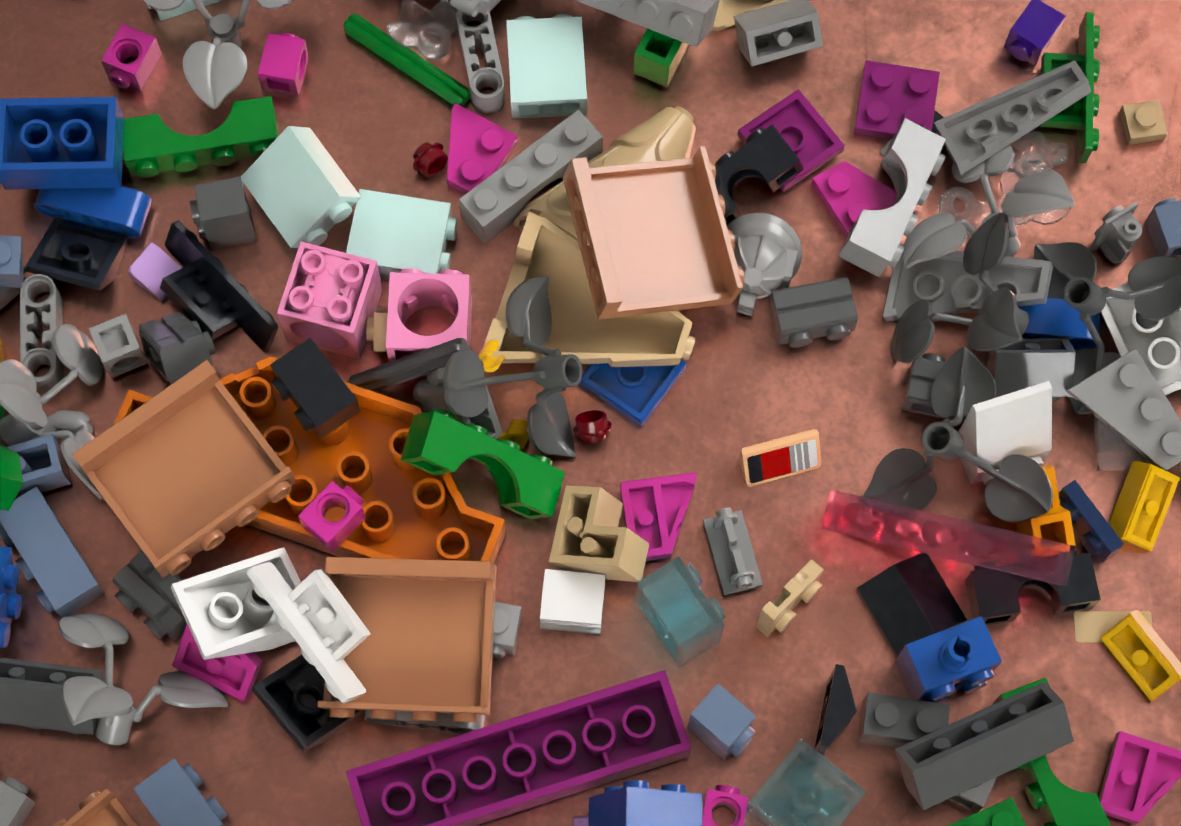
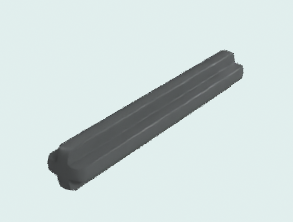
[346,338,471,392]

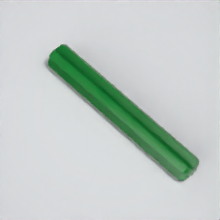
[343,13,470,107]

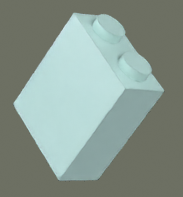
[506,14,587,119]
[241,126,361,248]
[346,189,458,280]

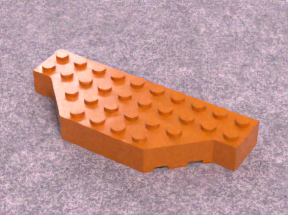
[113,356,506,564]

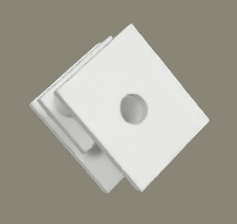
[540,569,606,634]

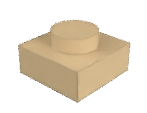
[1119,100,1168,145]
[366,307,388,352]

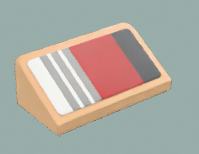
[738,429,822,487]

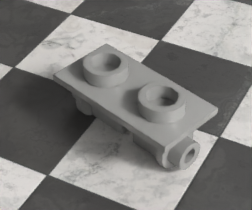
[1089,202,1142,263]
[703,507,763,596]

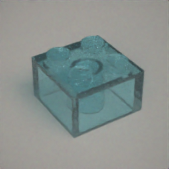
[635,556,726,668]
[746,738,867,826]

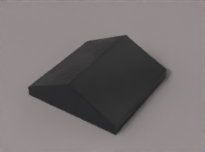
[25,217,128,291]
[856,551,967,658]
[251,655,363,752]
[812,664,857,761]

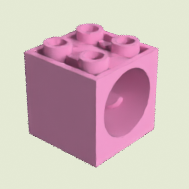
[277,241,382,359]
[386,268,472,362]

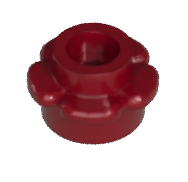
[413,142,448,178]
[573,410,612,443]

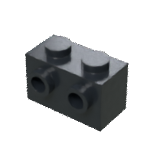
[270,338,360,439]

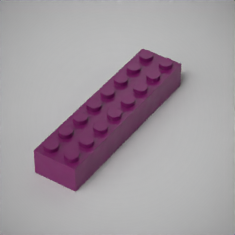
[346,670,692,826]

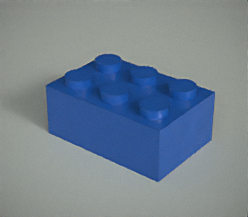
[0,97,124,190]

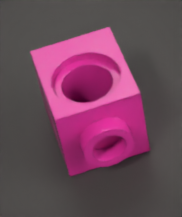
[101,23,162,91]
[258,33,309,97]
[298,481,366,553]
[702,785,748,826]

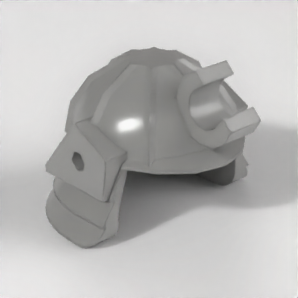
[727,213,802,316]

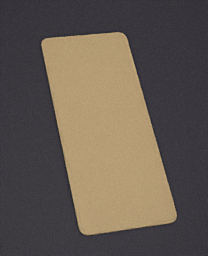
[1074,611,1152,643]

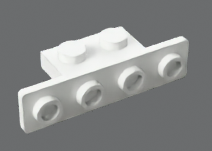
[246,562,371,703]

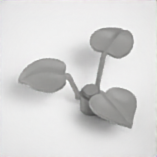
[143,0,294,109]
[903,145,1075,269]
[0,324,103,500]
[59,613,229,745]

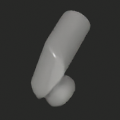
[43,410,93,435]

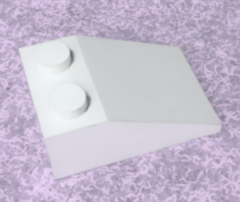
[1101,282,1181,395]
[959,381,1052,485]
[171,547,301,660]

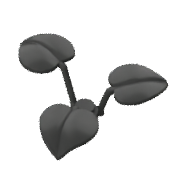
[892,212,1029,363]
[1034,242,1181,415]
[443,276,582,457]
[863,347,1053,522]

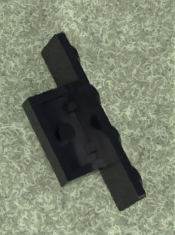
[160,220,278,351]

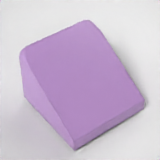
[128,242,182,302]

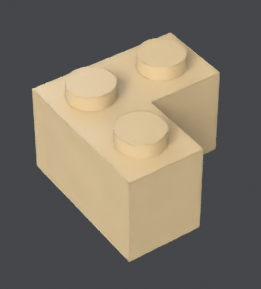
[548,485,649,582]

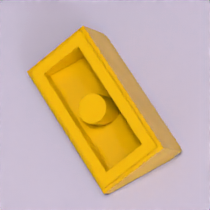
[1109,461,1180,552]
[1099,610,1181,702]

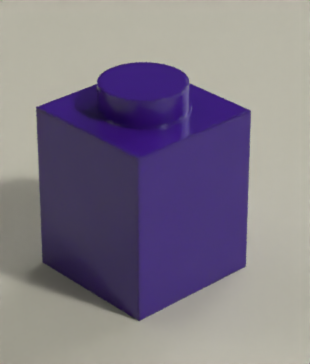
[1004,0,1066,66]

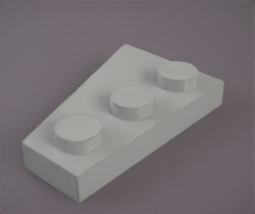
[1066,349,1181,471]

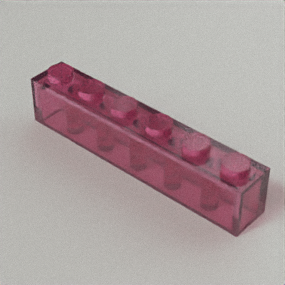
[821,489,1076,586]

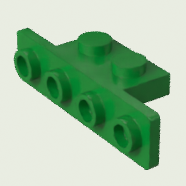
[1040,12,1100,163]

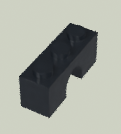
[715,125,804,226]
[965,550,1101,625]

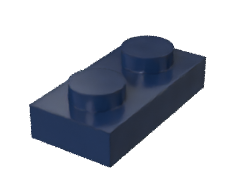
[1058,480,1124,563]

